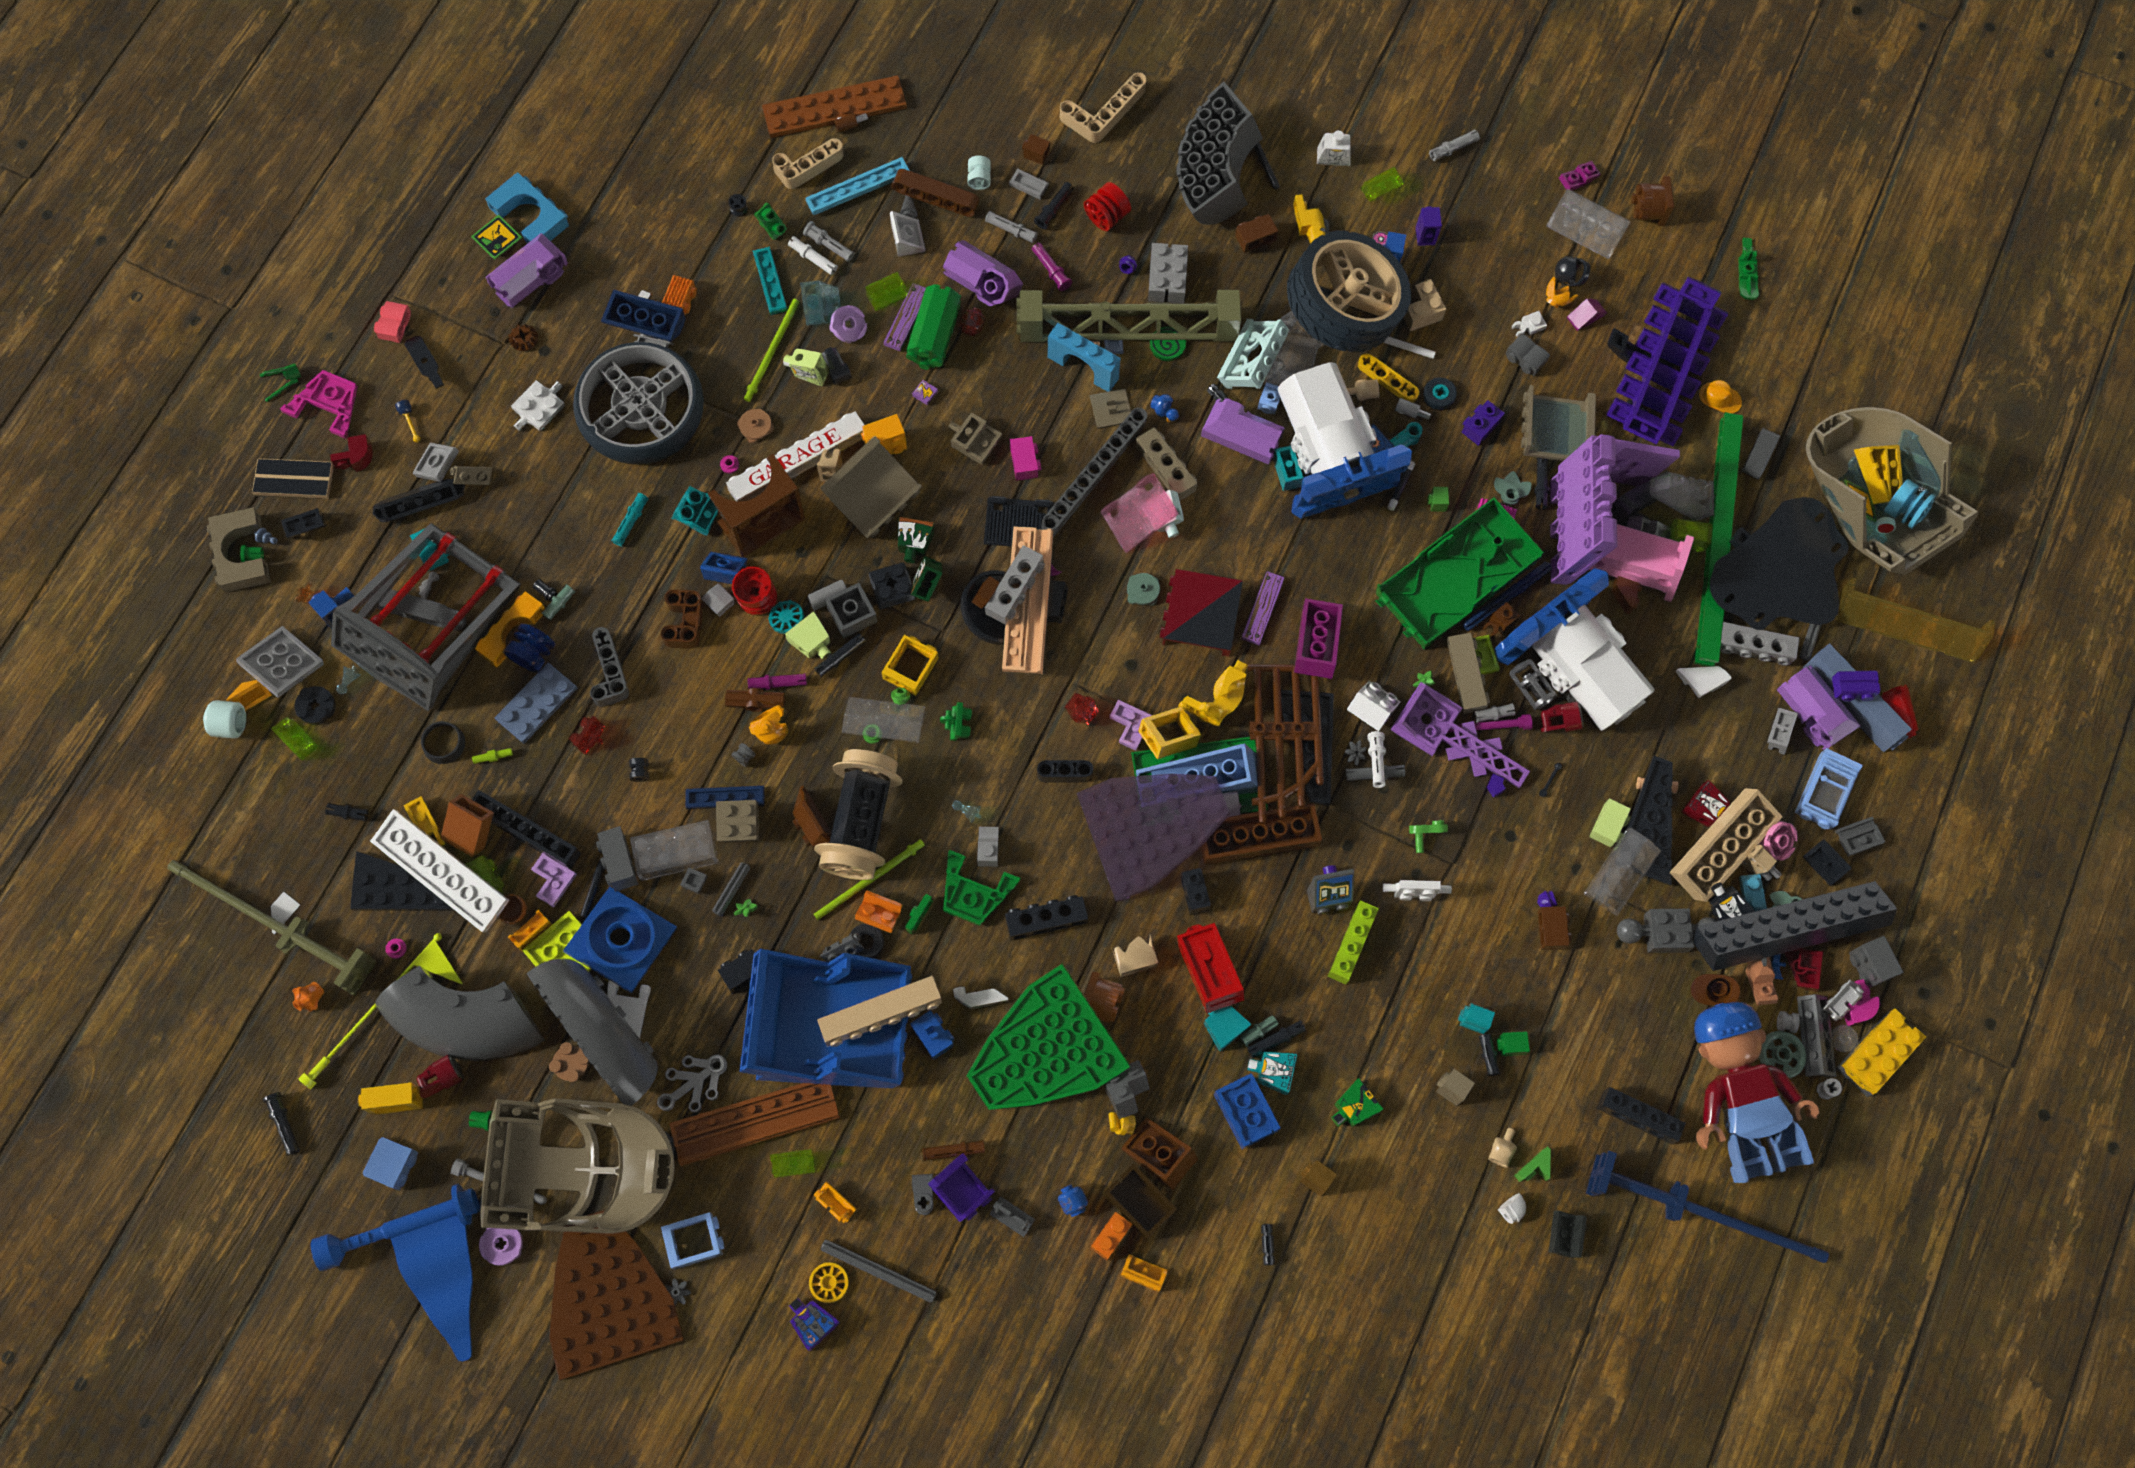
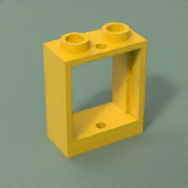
[881,635,938,696]
[1138,707,1201,759]
[358,1082,423,1115]

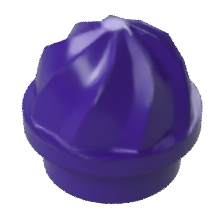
[1119,255,1137,274]
[1537,891,1557,907]

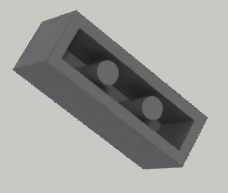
[596,826,638,892]

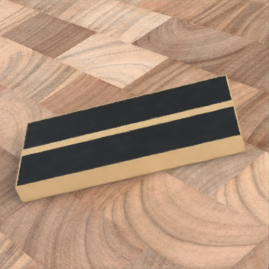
[252,459,334,499]

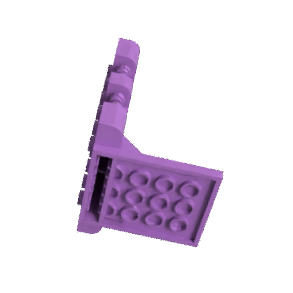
[1550,434,1680,584]

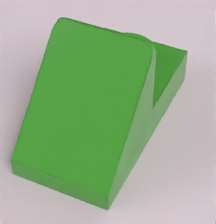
[1514,1146,1551,1182]

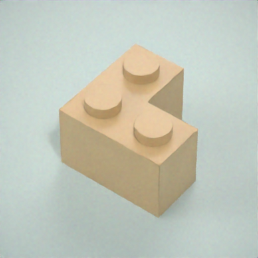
[1403,280,1446,331]

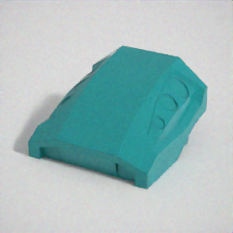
[671,486,719,536]

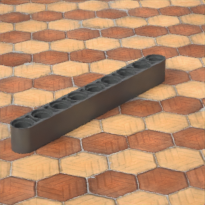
[1041,408,1147,536]

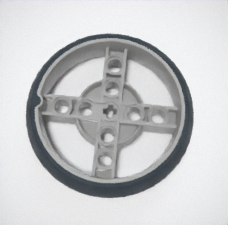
[573,342,704,464]

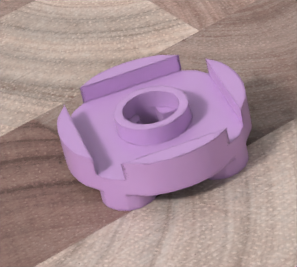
[830,305,867,343]
[479,1228,523,1266]

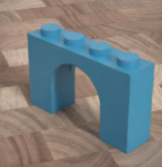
[485,172,569,244]
[1048,323,1121,392]

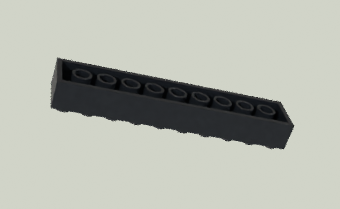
[1693,881,1897,971]

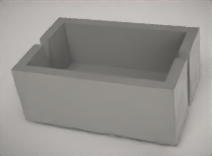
[1148,243,1188,304]

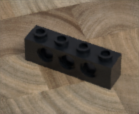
[1005,895,1088,941]
[1596,1087,1686,1144]

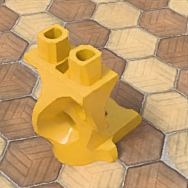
[1178,660,1248,726]

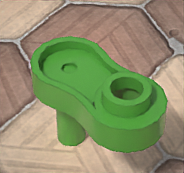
[1409,820,1448,853]

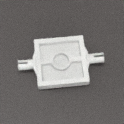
[511,380,565,431]
[1383,880,1452,901]

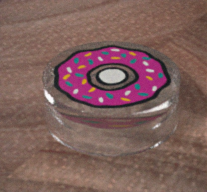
[1372,231,1388,245]

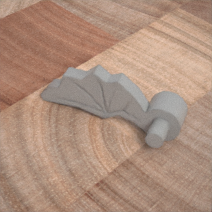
[419,572,439,599]

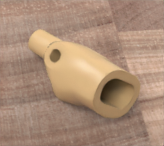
[1347,379,1379,401]
[1488,1128,1517,1168]

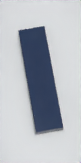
[685,786,765,810]

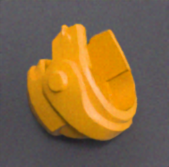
[749,705,788,745]

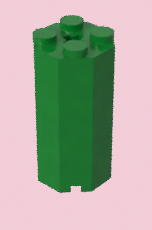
[906,284,961,370]

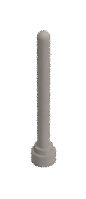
[451,1158,547,1204]

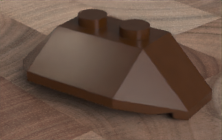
[792,785,832,851]

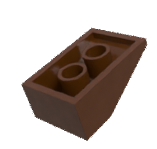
[1121,1117,1198,1190]

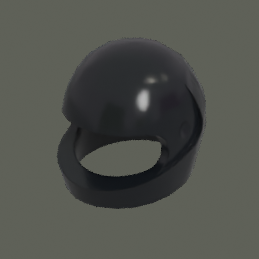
[1555,256,1590,287]

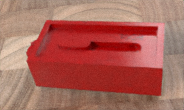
[1177,922,1244,1014]

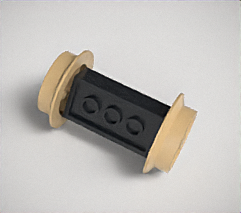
[814,749,902,880]

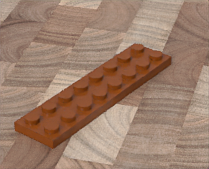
[762,75,907,138]

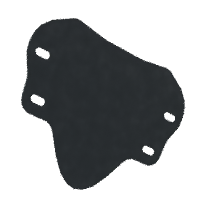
[1710,497,1849,630]

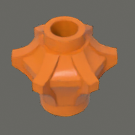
[292,982,324,1012]

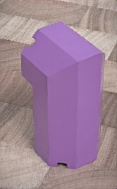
[486,233,568,308]
[943,240,1023,306]
[1201,399,1285,465]
[1777,665,1861,750]

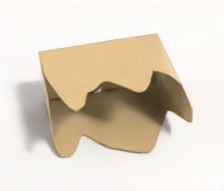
[1111,935,1158,977]

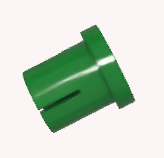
[240,545,264,562]
[469,1110,493,1131]

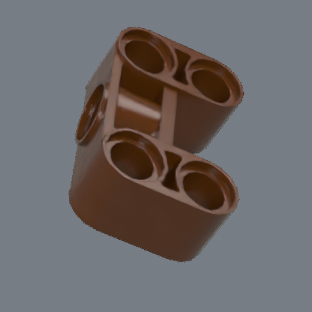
[660,589,703,649]

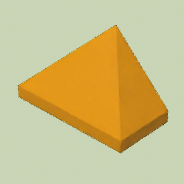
[226,680,272,711]

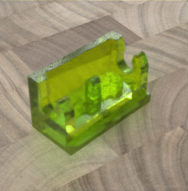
[1360,167,1404,202]
[865,272,907,311]
[271,717,319,760]
[770,1149,815,1178]

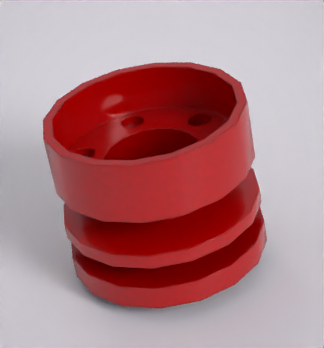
[1084,182,1131,231]
[732,567,777,615]

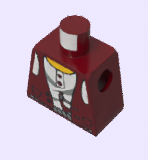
[1681,780,1730,827]

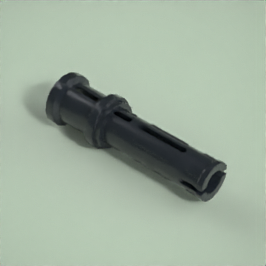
[1034,182,1074,230]
[262,1092,300,1155]

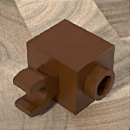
[1483,602,1520,638]

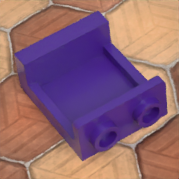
[928,1153,995,1222]

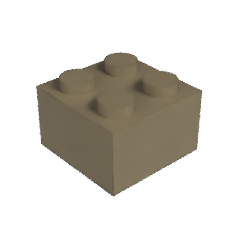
[716,800,759,842]

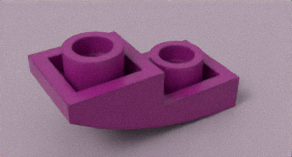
[1559,161,1601,192]

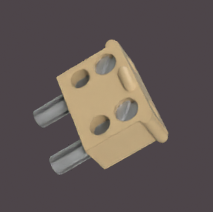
[1741,845,1782,881]

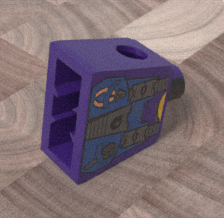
[789,1297,840,1351]

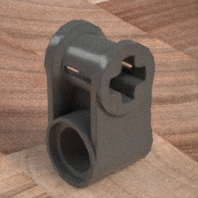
[912,1173,934,1215]

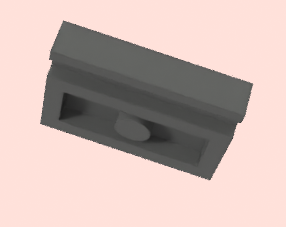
[1835,816,1885,857]

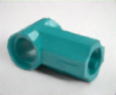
[1389,422,1423,448]

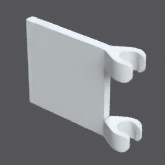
[607,980,651,1038]

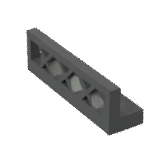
[1797,994,1837,1077]

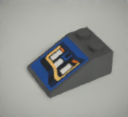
[1307,869,1354,915]

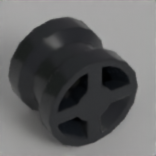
[728,194,748,217]

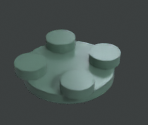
[1127,573,1160,606]

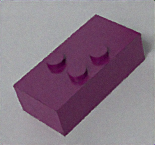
[1294,598,1343,679]

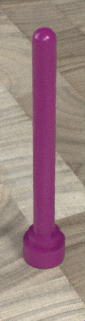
[1447,714,1532,733]

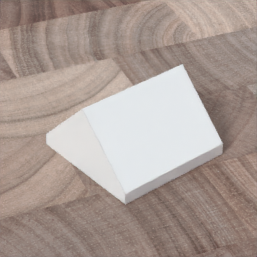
[890,211,925,257]

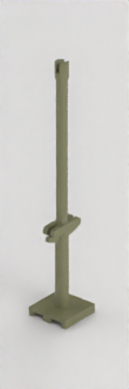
[167,860,377,996]

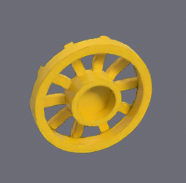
[809,1262,848,1303]

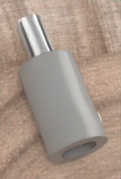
[1395,398,1431,419]

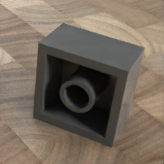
[825,583,877,639]
[1849,936,1903,988]

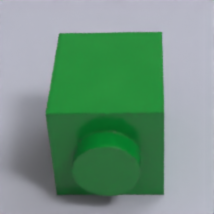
[1497,1032,1530,1056]

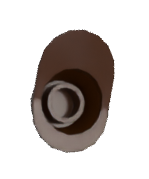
[1691,974,1740,1005]

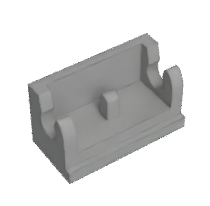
[1767,708,1798,755]

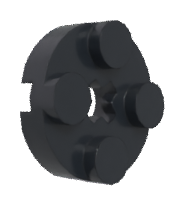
[295,686,336,725]

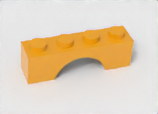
[475,591,545,668]

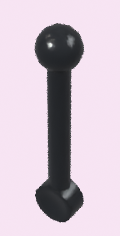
[1539,763,1562,797]

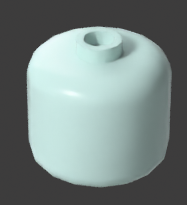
[203,700,246,739]

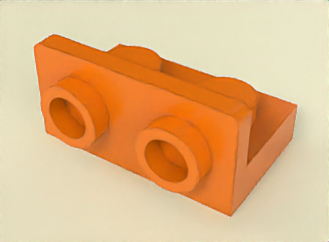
[855,891,903,933]

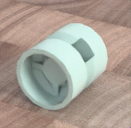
[968,156,991,190]

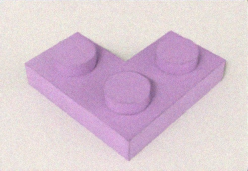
[1110,700,1152,751]
[531,853,576,908]

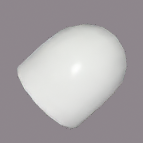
[1498,1193,1526,1224]

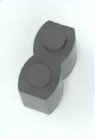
[1506,334,1550,376]

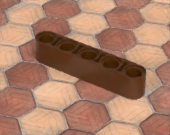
[892,169,980,217]

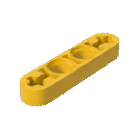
[1358,354,1419,403]

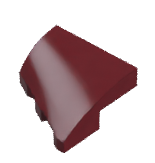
[1785,948,1823,992]

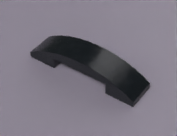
[1607,328,1673,367]

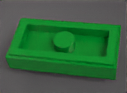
[905,894,933,934]

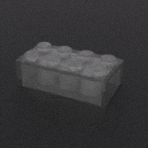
[630,820,719,881]

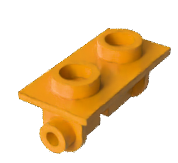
[814,1181,857,1223]

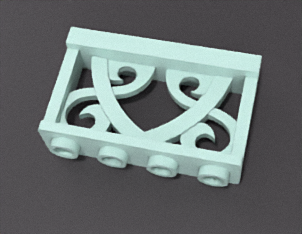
[1217,319,1289,389]

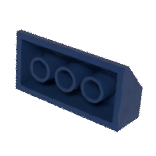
[601,289,686,342]

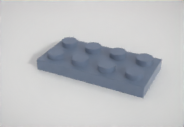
[494,663,578,744]

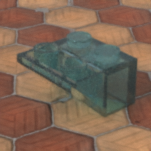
[800,280,841,325]

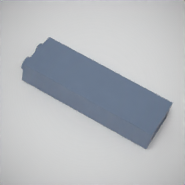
[1803,643,1912,753]

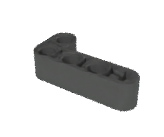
[590,627,629,707]

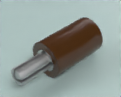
[834,113,868,133]

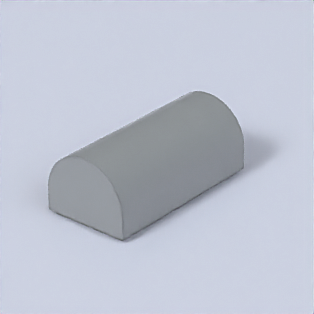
[808,580,846,611]

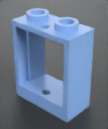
[661,1212,725,1270]

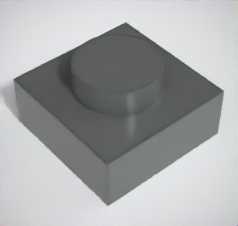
[680,868,708,894]

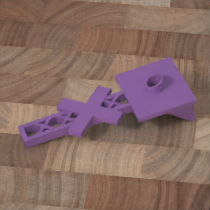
[1390,682,1530,788]

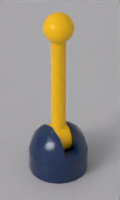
[395,400,420,443]

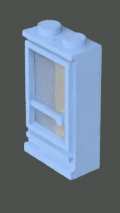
[1795,748,1862,830]

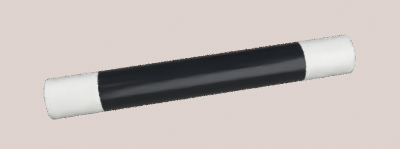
[1387,461,1415,511]

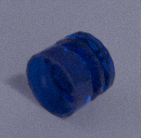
[503,623,556,673]

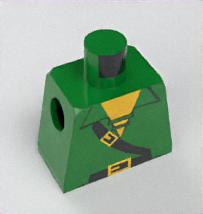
[1331,1078,1383,1127]

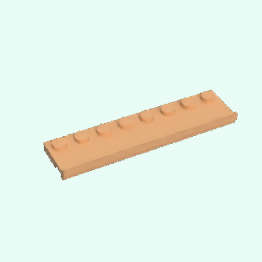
[1002,527,1053,675]

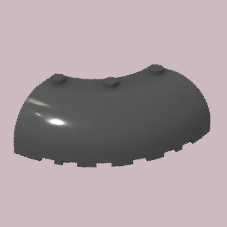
[1177,82,1263,225]
[527,959,658,1106]
[375,966,546,1061]

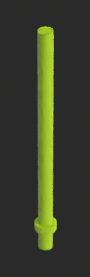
[744,299,800,402]
[814,839,925,920]

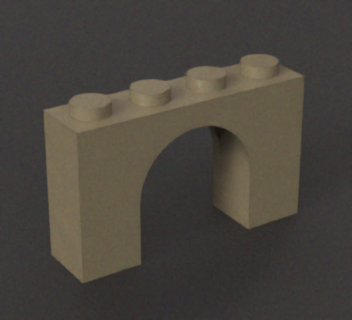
[207,507,271,593]

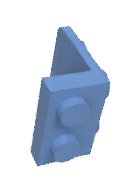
[363,1137,419,1191]

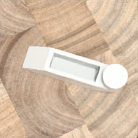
[953,987,1008,1009]

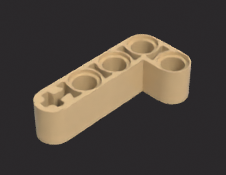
[772,138,844,189]

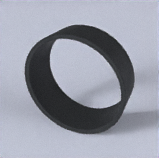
[421,721,465,764]

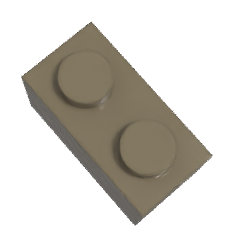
[1436,1069,1475,1106]

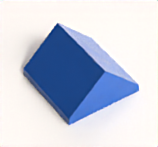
[700,552,747,584]

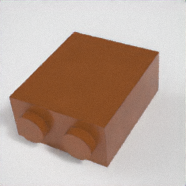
[440,794,494,857]

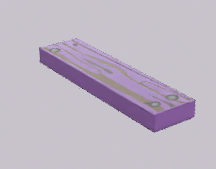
[884,283,926,352]
[1242,572,1284,645]

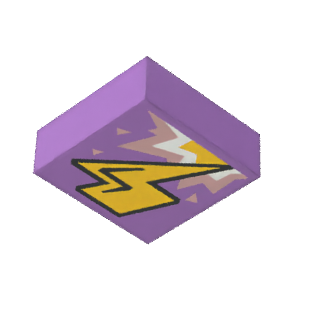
[912,380,938,406]

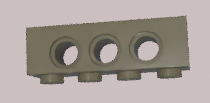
[1135,427,1197,501]

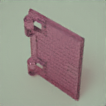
[1101,473,1179,553]

